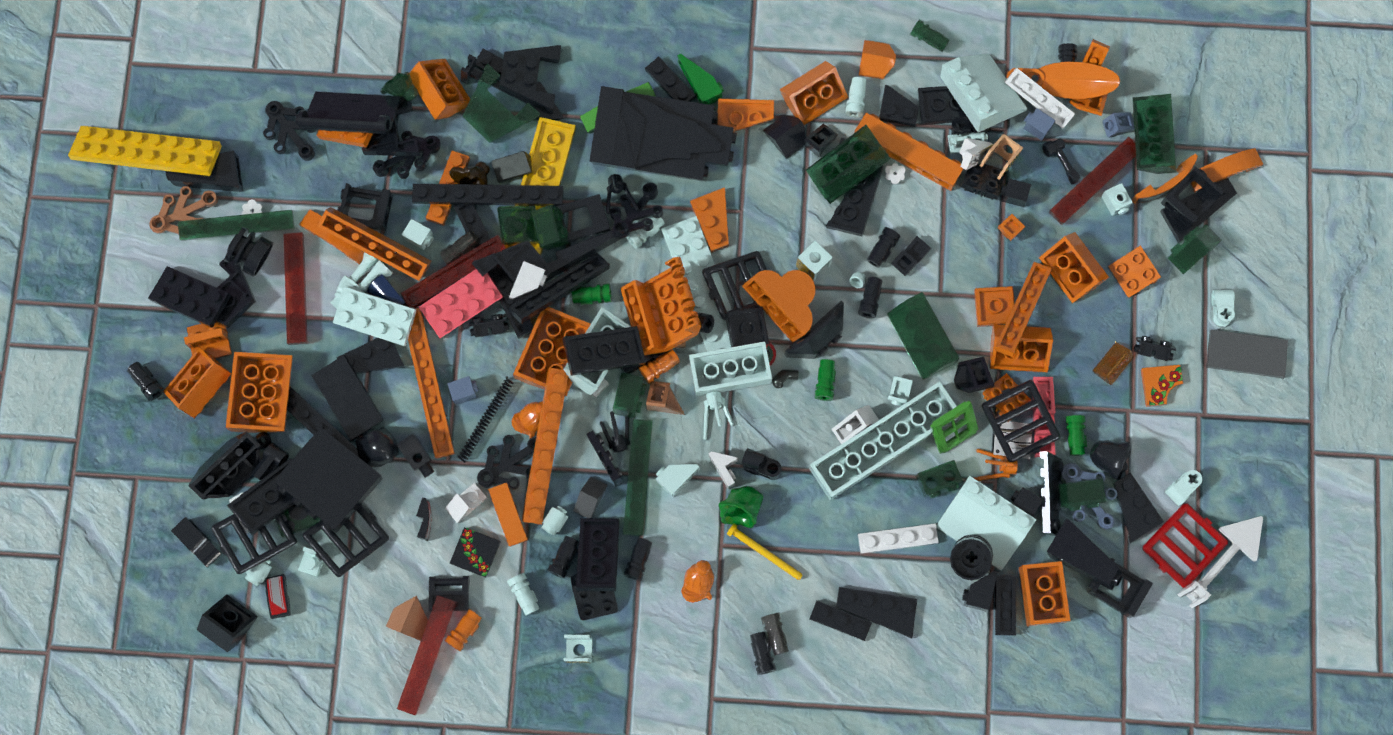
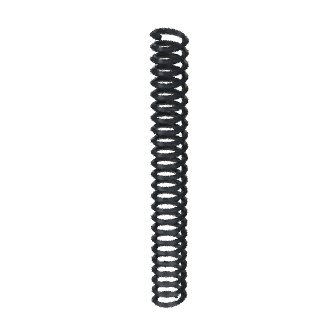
[458,376,514,463]

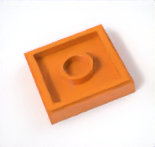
[974,286,1014,327]

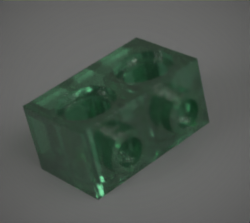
[916,460,963,499]

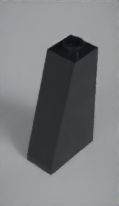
[166,151,244,192]
[1046,518,1122,590]

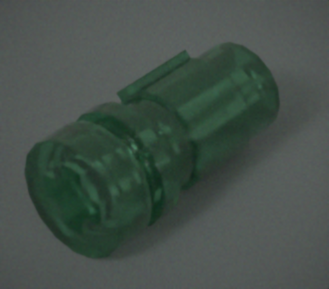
[910,19,950,52]

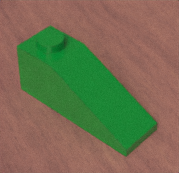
[677,54,724,105]

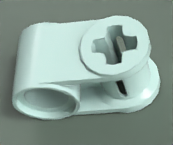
[1211,290,1235,327]
[1164,470,1202,506]

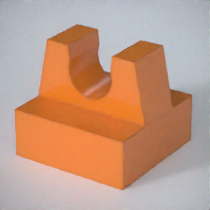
[998,214,1025,241]

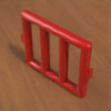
[1142,503,1228,588]

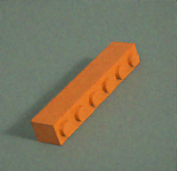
[854,113,963,191]
[317,207,432,281]

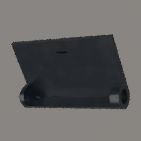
[296,91,401,134]

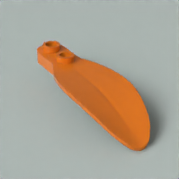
[1007,62,1120,99]

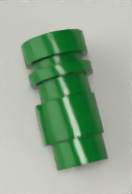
[572,283,612,305]
[814,359,836,401]
[1066,415,1087,456]

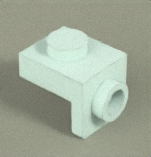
[888,376,913,406]

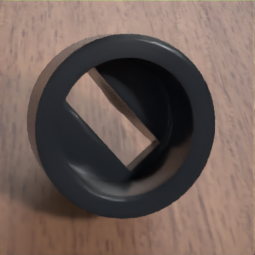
[255,432,272,449]

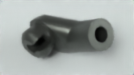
[772,370,799,389]

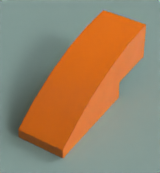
[488,483,528,547]

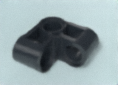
[742,448,782,480]

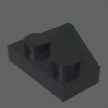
[879,85,919,127]

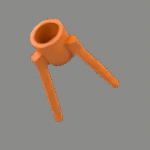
[974,449,1018,481]

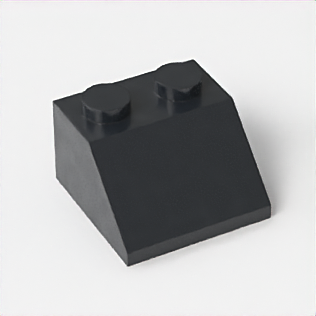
[197,594,258,653]

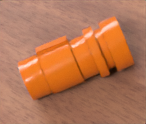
[639,350,680,384]
[444,609,482,652]

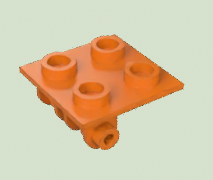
[1108,245,1161,298]
[982,373,1032,422]

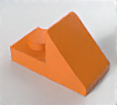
[1082,39,1110,66]

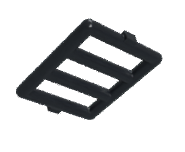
[702,251,767,320]
[981,380,1060,462]
[302,504,389,577]
[211,514,297,574]

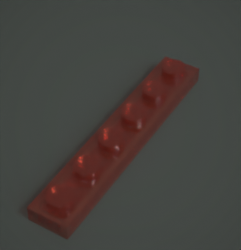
[1049,137,1142,225]
[284,232,308,345]
[401,235,506,309]
[397,595,457,716]

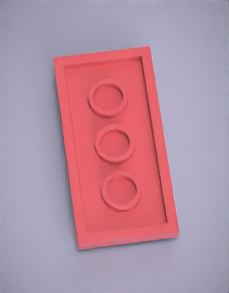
[419,269,504,338]

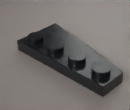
[836,587,917,639]

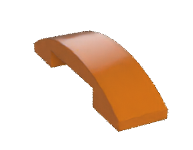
[1191,148,1263,193]
[299,210,364,265]

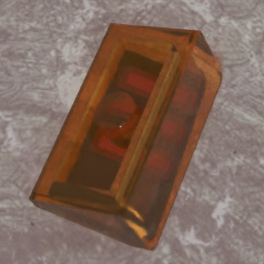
[1093,342,1134,385]

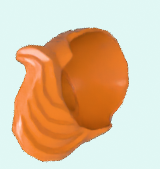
[512,401,543,439]
[681,560,714,603]

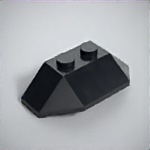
[785,301,844,359]
[188,431,261,499]

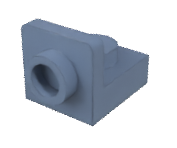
[1102,112,1136,137]

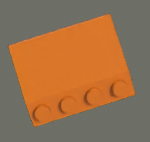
[513,307,590,397]
[226,352,293,433]

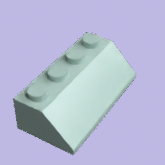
[564,307,631,395]
[689,342,772,397]

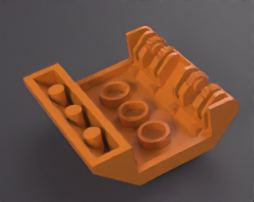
[620,257,701,355]

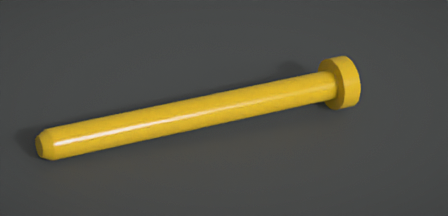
[727,523,803,580]

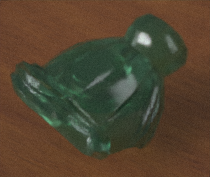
[380,71,418,101]

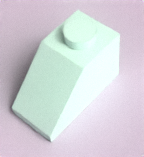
[656,464,700,497]

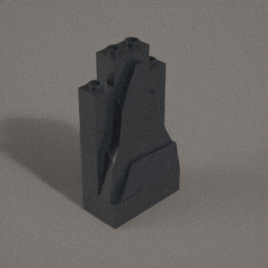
[589,86,737,182]

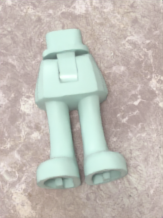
[330,252,393,309]

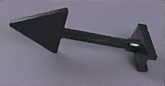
[461,54,563,121]

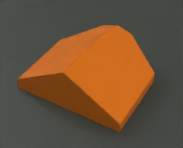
[858,40,896,79]
[1069,94,1108,116]

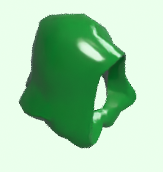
[718,486,764,528]

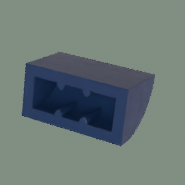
[367,274,408,306]

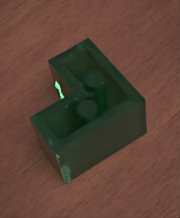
[1168,224,1222,274]

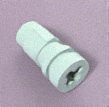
[845,77,866,118]
[626,216,665,249]
[507,573,540,616]

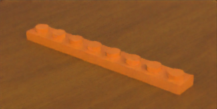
[408,308,455,459]
[522,368,568,525]

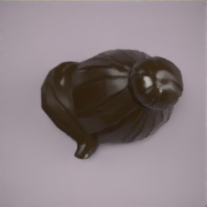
[449,161,490,185]

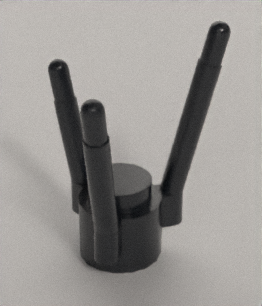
[606,174,639,214]
[600,406,630,453]

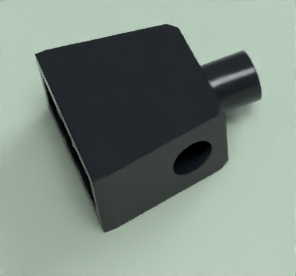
[396,434,435,478]

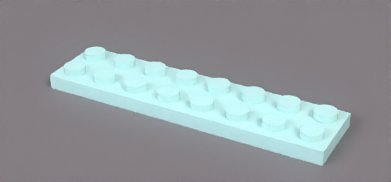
[661,216,732,352]

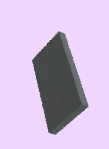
[1206,329,1288,379]

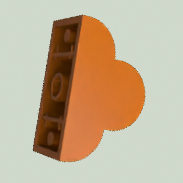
[742,270,815,343]

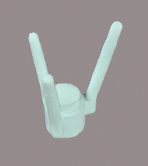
[703,391,734,440]

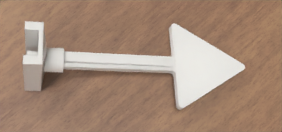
[1177,516,1263,608]

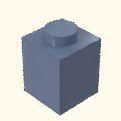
[1023,108,1056,141]
[447,376,479,405]

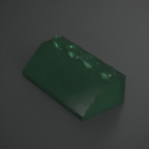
[1133,94,1176,174]
[806,125,891,204]
[887,292,959,380]

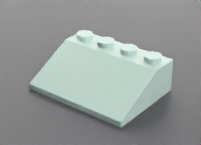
[940,53,1027,133]
[936,476,1036,571]

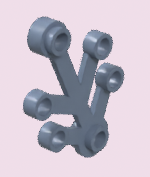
[1061,463,1117,530]

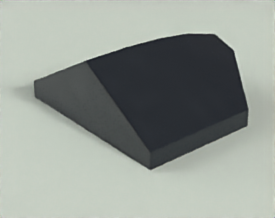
[763,116,806,159]
[954,356,994,393]

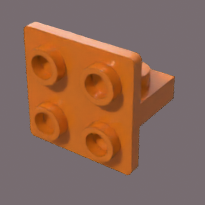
[184,323,232,359]

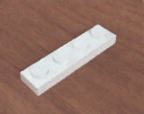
[1004,68,1075,128]
[858,524,939,554]

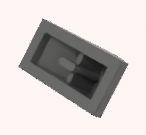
[573,477,608,518]

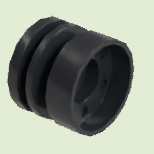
[225,227,274,277]
[950,534,993,580]

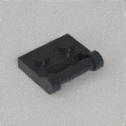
[428,576,470,612]

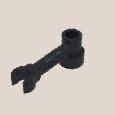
[1042,138,1081,184]

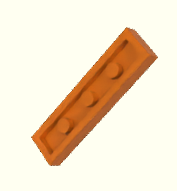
[426,151,470,226]

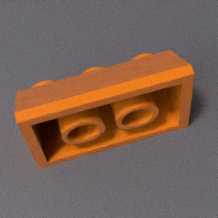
[408,59,473,120]
[780,61,849,125]
[1039,232,1109,303]
[990,324,1053,372]
[163,347,231,419]

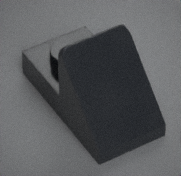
[804,123,838,157]

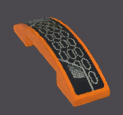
[1132,153,1198,203]

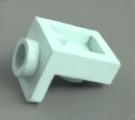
[298,547,323,577]

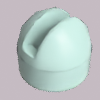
[849,272,866,288]

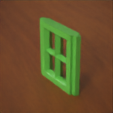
[930,401,979,454]

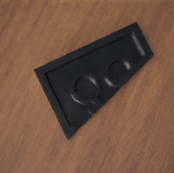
[336,338,405,374]
[586,431,623,487]
[1113,472,1164,543]

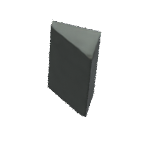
[492,151,532,182]

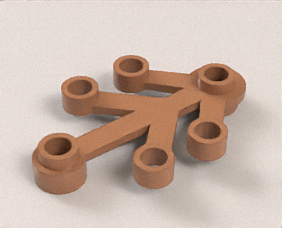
[149,186,218,239]

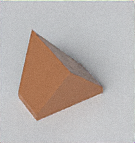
[646,381,685,415]
[386,596,430,641]

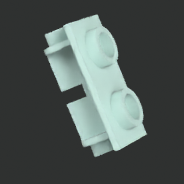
[947,132,988,153]

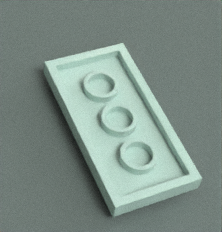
[333,287,417,346]

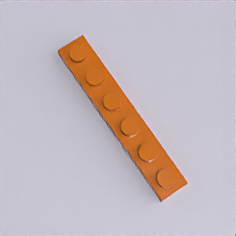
[995,262,1052,357]

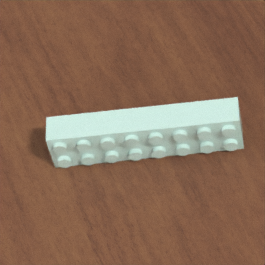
[809,382,960,500]

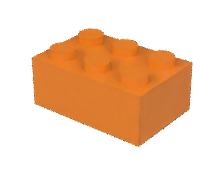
[1019,561,1070,627]

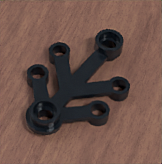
[263,101,316,161]
[373,131,441,179]
[610,183,663,238]
[477,435,536,490]

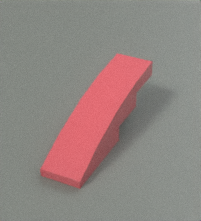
[1033,377,1056,457]

